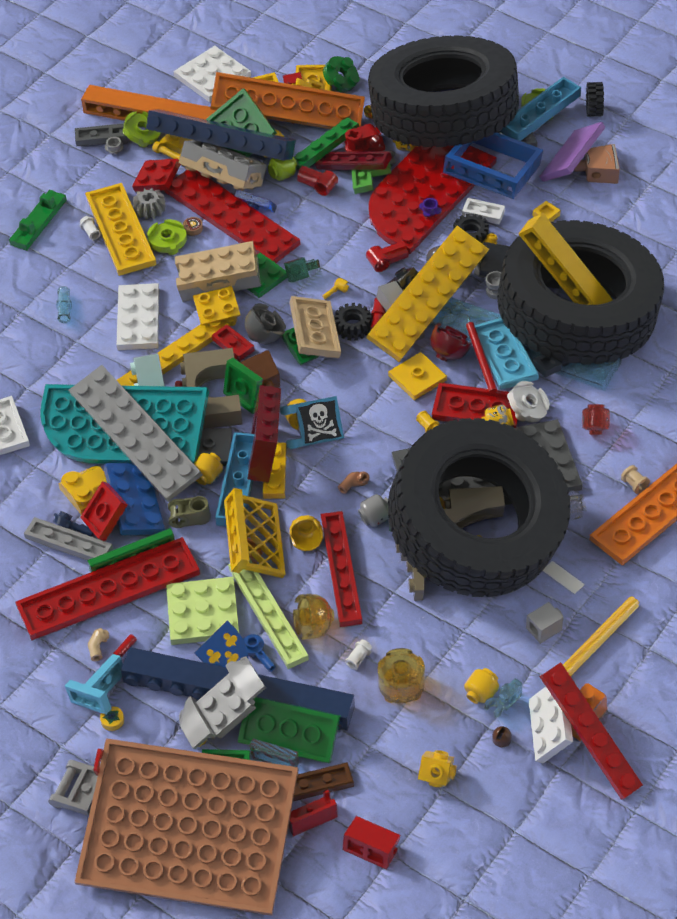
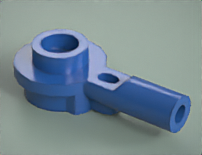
[243,634,276,672]

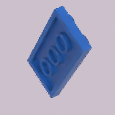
[104,463,165,536]

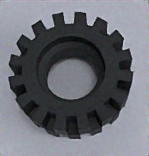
[586,82,604,117]
[453,214,489,243]
[334,303,371,341]

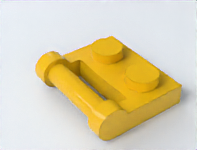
[152,134,192,166]

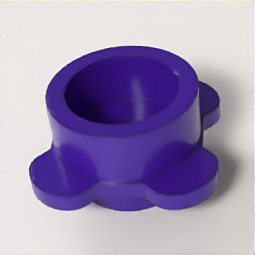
[419,198,442,217]

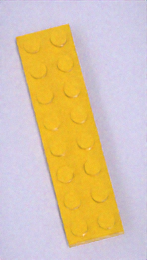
[366,226,489,362]

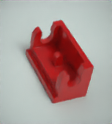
[288,790,338,837]
[342,816,401,870]

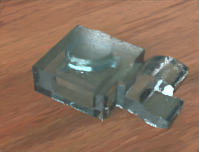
[484,678,522,718]

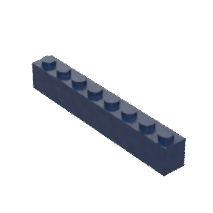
[146,109,296,160]

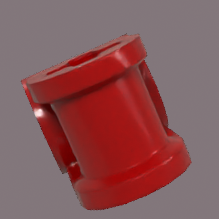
[345,124,383,152]

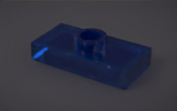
[235,190,277,213]

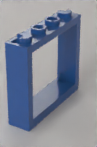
[443,133,543,199]

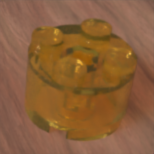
[377,648,425,703]

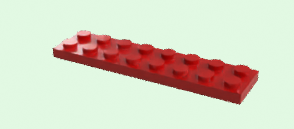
[164,170,300,263]
[15,537,200,641]

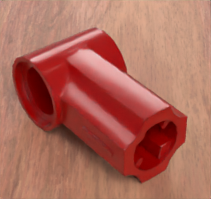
[297,166,338,196]
[366,241,409,272]

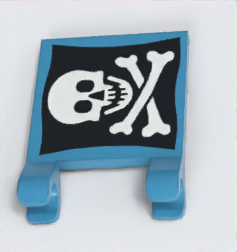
[280,396,344,449]

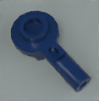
[53,511,94,537]

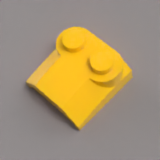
[58,466,107,515]

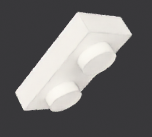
[462,198,505,225]

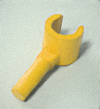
[322,278,349,299]

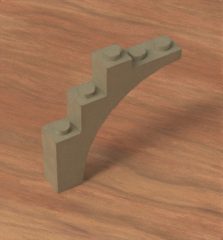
[395,486,505,601]

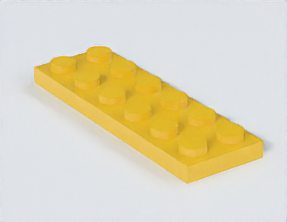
[85,183,157,276]

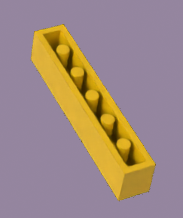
[519,213,613,305]

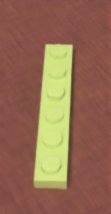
[228,558,309,669]

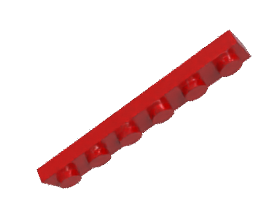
[321,511,363,627]
[539,662,643,800]

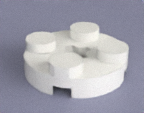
[507,381,550,422]

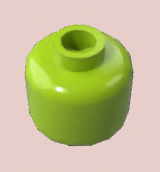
[268,157,297,181]

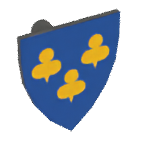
[194,620,249,667]

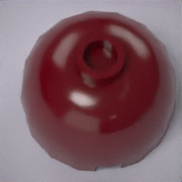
[431,323,472,362]

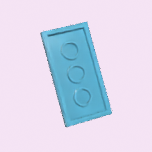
[475,318,539,390]

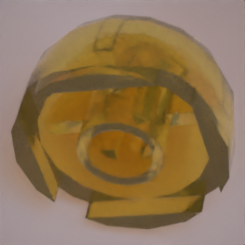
[293,593,334,640]

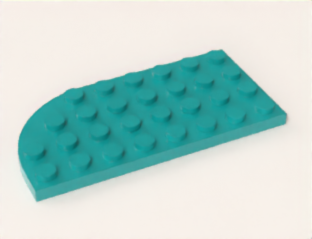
[40,384,209,464]

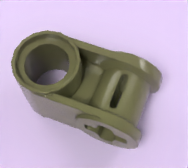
[168,496,211,528]

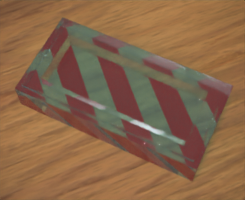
[250,739,299,767]

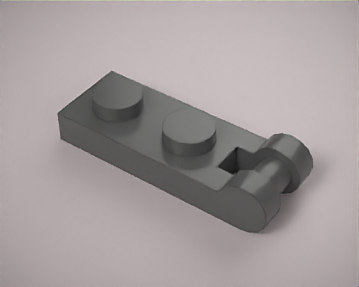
[75,124,129,147]

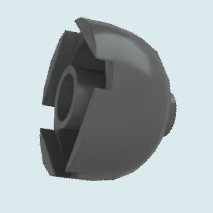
[244,303,286,344]

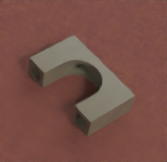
[180,348,243,428]

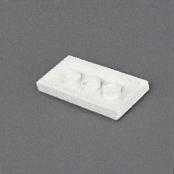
[116,283,159,350]

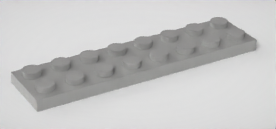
[69,365,202,502]

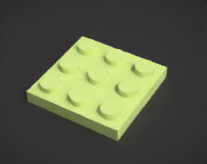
[166,577,239,645]

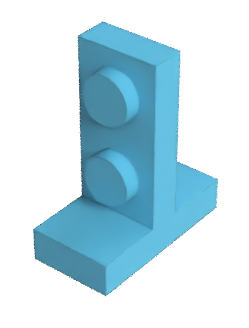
[65,654,123,715]

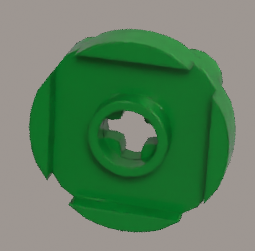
[323,56,360,92]

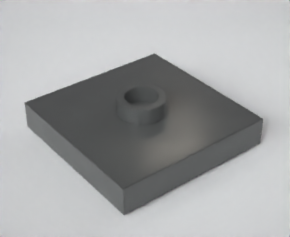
[198,428,232,466]

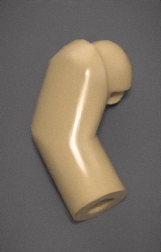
[88,628,109,661]

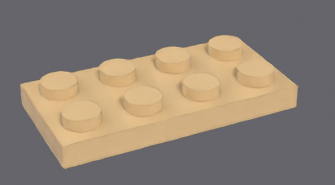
[289,296,341,358]

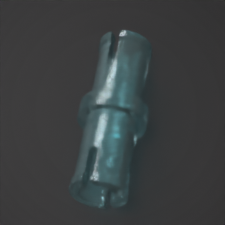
[56,286,72,323]

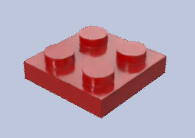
[132,158,181,192]
[80,481,128,541]

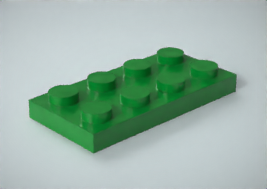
[238,696,341,763]

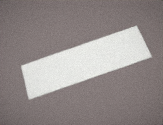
[543,561,585,594]

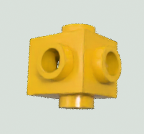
[418,750,457,787]

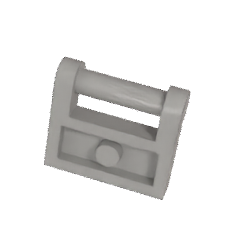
[48,760,98,815]

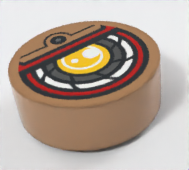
[183,217,203,236]

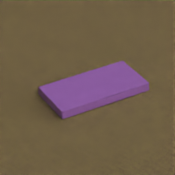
[539,122,605,182]

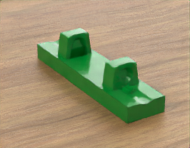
[9,189,67,251]

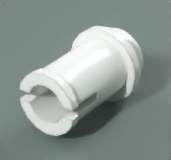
[80,216,101,240]
[345,640,372,670]

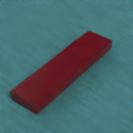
[315,151,392,170]

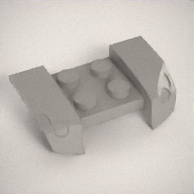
[179,657,266,749]

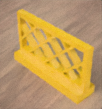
[224,488,286,578]

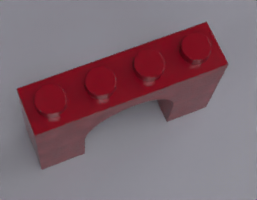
[247,385,281,483]

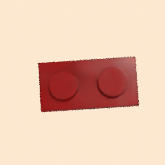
[212,324,255,362]

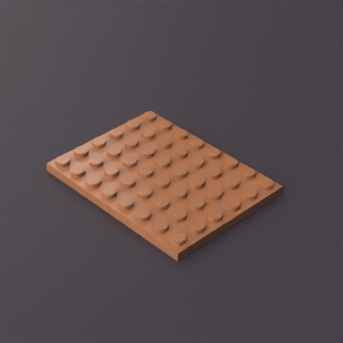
[74,738,299,916]

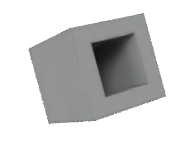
[526,602,563,644]

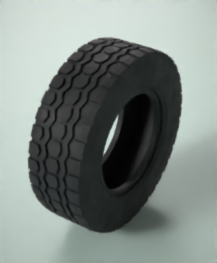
[368,35,519,147]
[497,220,664,365]
[388,418,570,597]

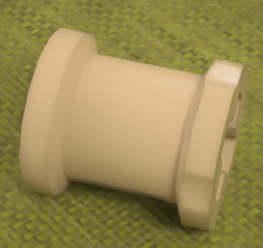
[621,465,650,494]

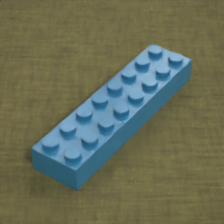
[500,77,581,141]
[215,432,254,527]

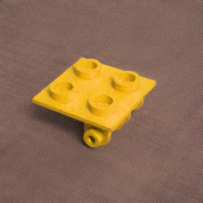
[193,286,241,326]

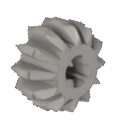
[133,188,166,220]

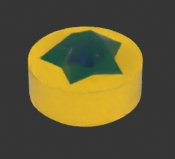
[100,706,124,731]

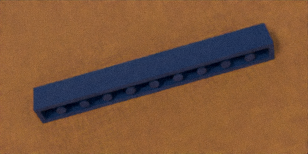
[121,647,355,731]

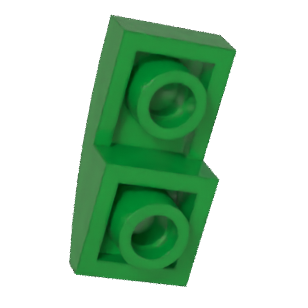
[281,328,319,365]

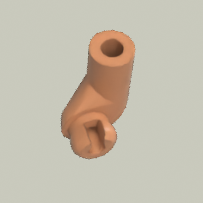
[338,471,370,494]

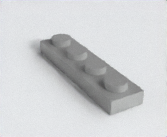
[24,517,113,560]

